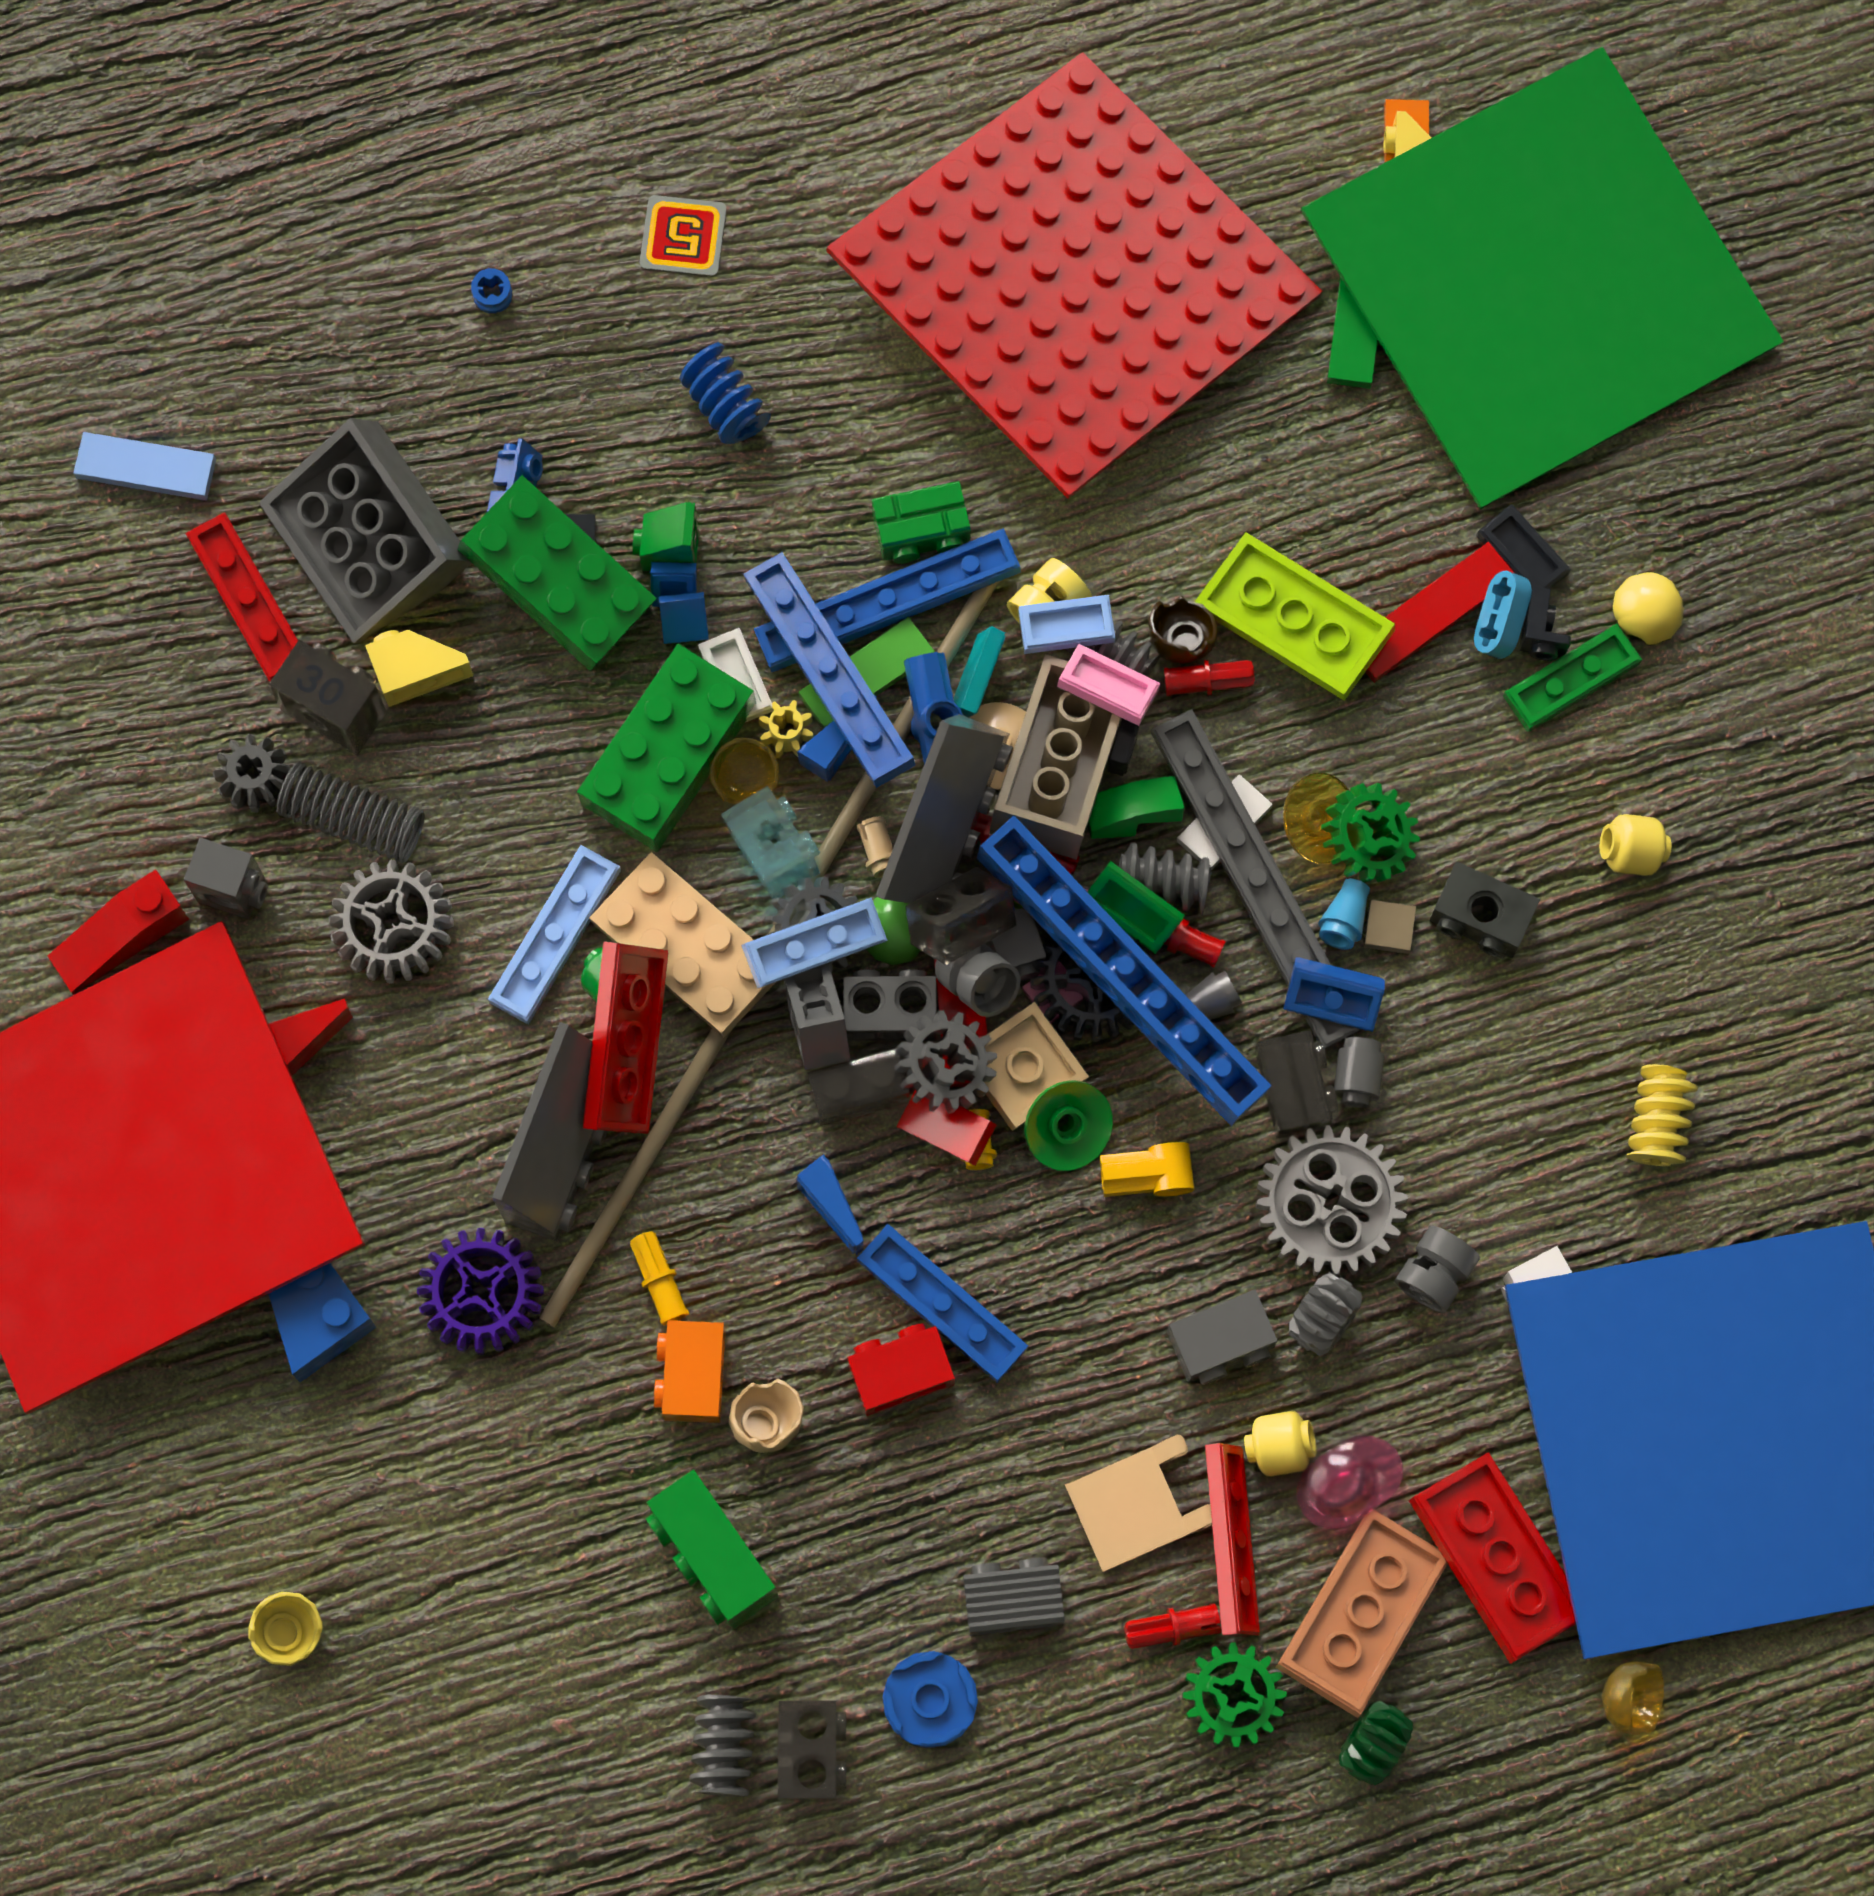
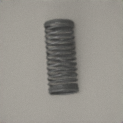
[276,762,425,863]

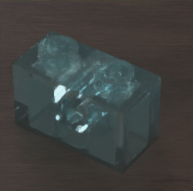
[721,786,820,899]

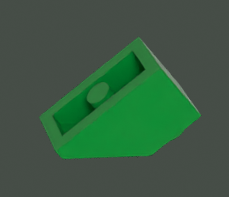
[632,502,700,572]

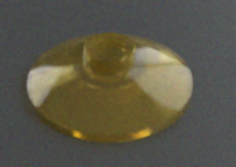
[1283,772,1357,864]

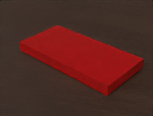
[583,942,669,1134]
[1408,1452,1576,1664]

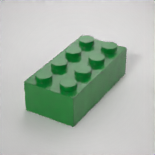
[457,475,657,672]
[577,644,757,852]

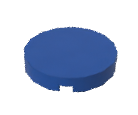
[883,1651,978,1748]

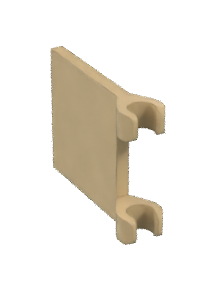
[1065,1435,1212,1572]

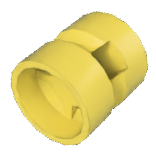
[1007,558,1092,624]

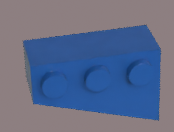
[269,1263,377,1382]

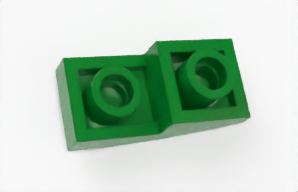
[1087,776,1185,839]

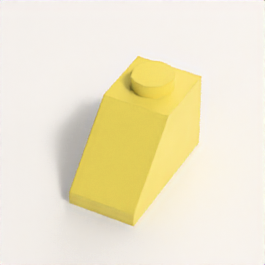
[365,630,473,707]

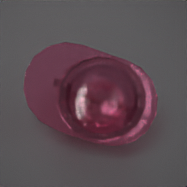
[1297,1436,1403,1529]

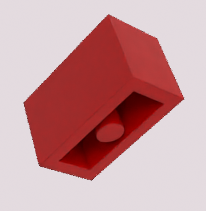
[847,1323,955,1417]

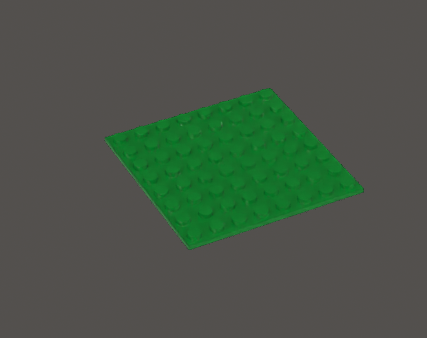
[1300,46,1784,510]

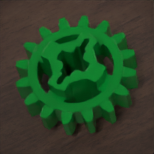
[1321,783,1420,883]
[1182,1642,1287,1749]

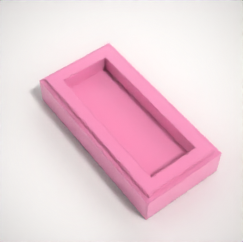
[1057,644,1160,726]

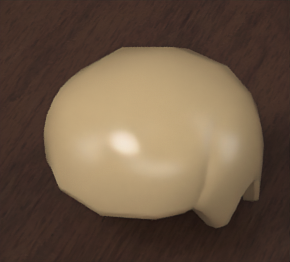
[729,1379,804,1453]

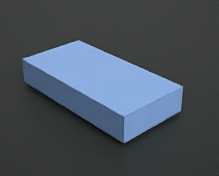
[1018,595,1115,654]

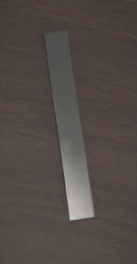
[1151,709,1363,1051]

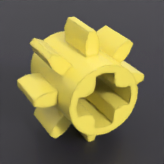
[759,700,814,758]

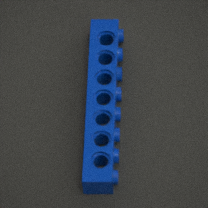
[977,816,1271,1126]

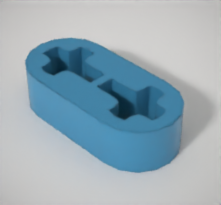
[1474,571,1532,659]

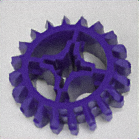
[417,1228,544,1355]

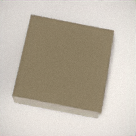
[1364,900,1416,954]

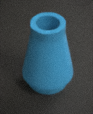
[1318,878,1370,950]

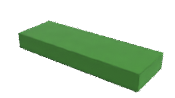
[798,617,935,729]

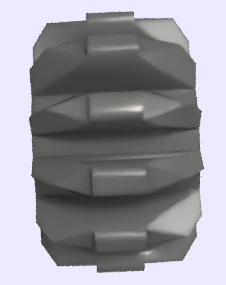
[213,733,291,813]
[1289,1273,1362,1356]

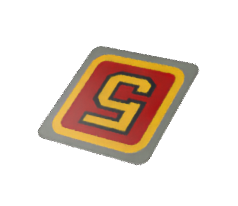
[640,195,726,276]

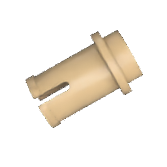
[857,816,893,878]

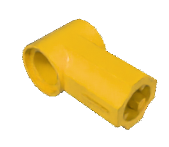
[1100,1142,1195,1197]

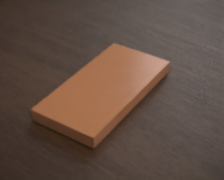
[1275,1507,1448,1718]

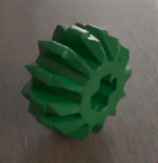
[1339,1701,1413,1785]

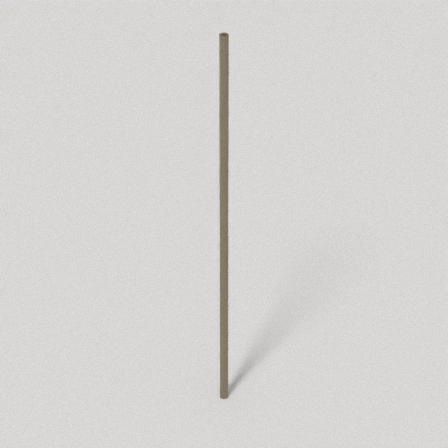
[538,582,999,1328]

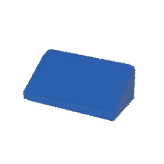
[1283,957,1385,1032]

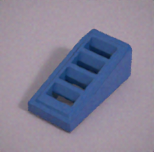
[797,694,877,782]
[797,1154,864,1255]

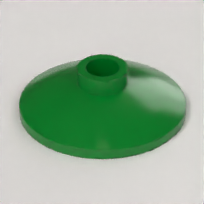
[1025,1080,1113,1171]

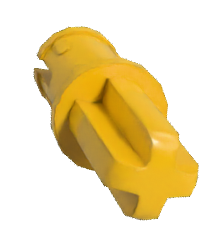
[630,1231,689,1325]

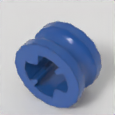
[471,268,512,313]

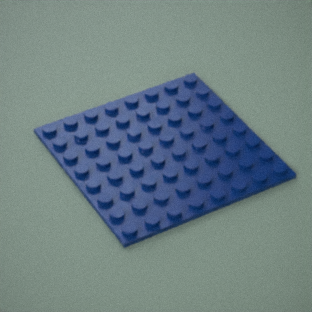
[1504,1221,1874,1659]

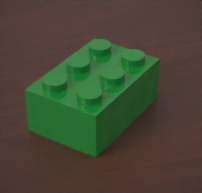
[645,1469,779,1630]

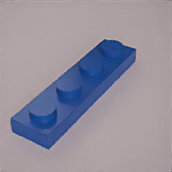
[857,1224,1028,1383]

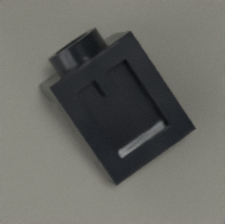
[1519,586,1571,661]

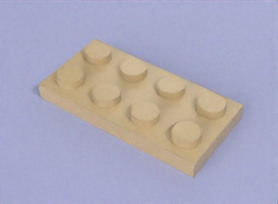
[589,852,776,1038]

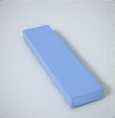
[488,845,621,1025]

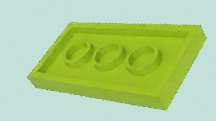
[1195,532,1395,701]

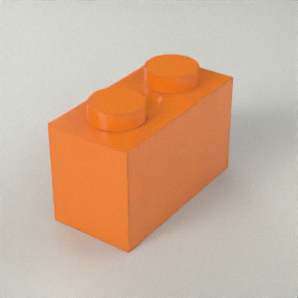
[654,1320,726,1423]

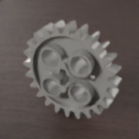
[1255,1125,1408,1277]

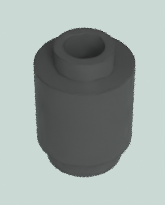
[1333,1037,1385,1108]

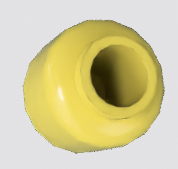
[1599,814,1672,876]
[1244,1411,1317,1476]

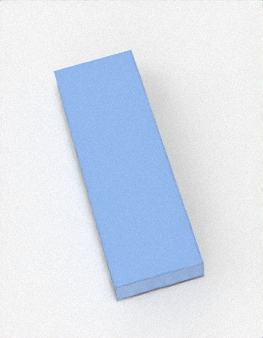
[74,432,216,501]
[741,897,888,989]

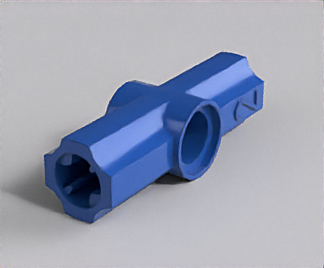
[904,652,963,765]

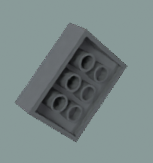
[259,418,472,644]
[876,714,1013,908]
[492,1022,608,1242]

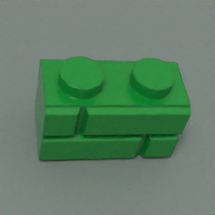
[872,481,971,564]

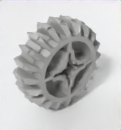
[329,859,454,984]

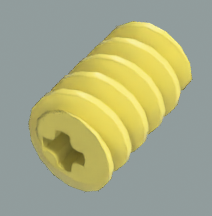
[1626,1064,1698,1166]

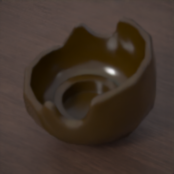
[1148,596,1218,664]

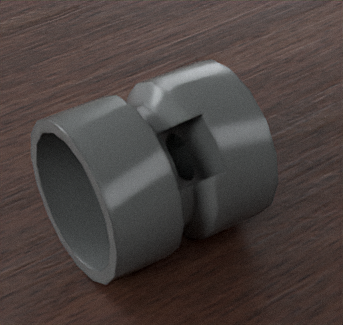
[935,934,1020,1017]
[1394,1225,1480,1314]

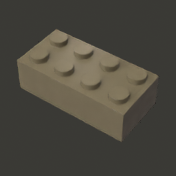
[989,654,1122,860]

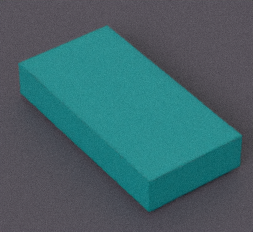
[953,626,1006,718]

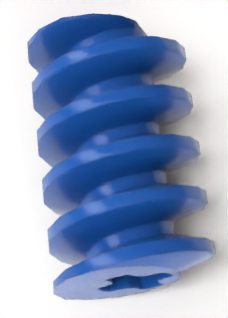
[680,342,771,444]

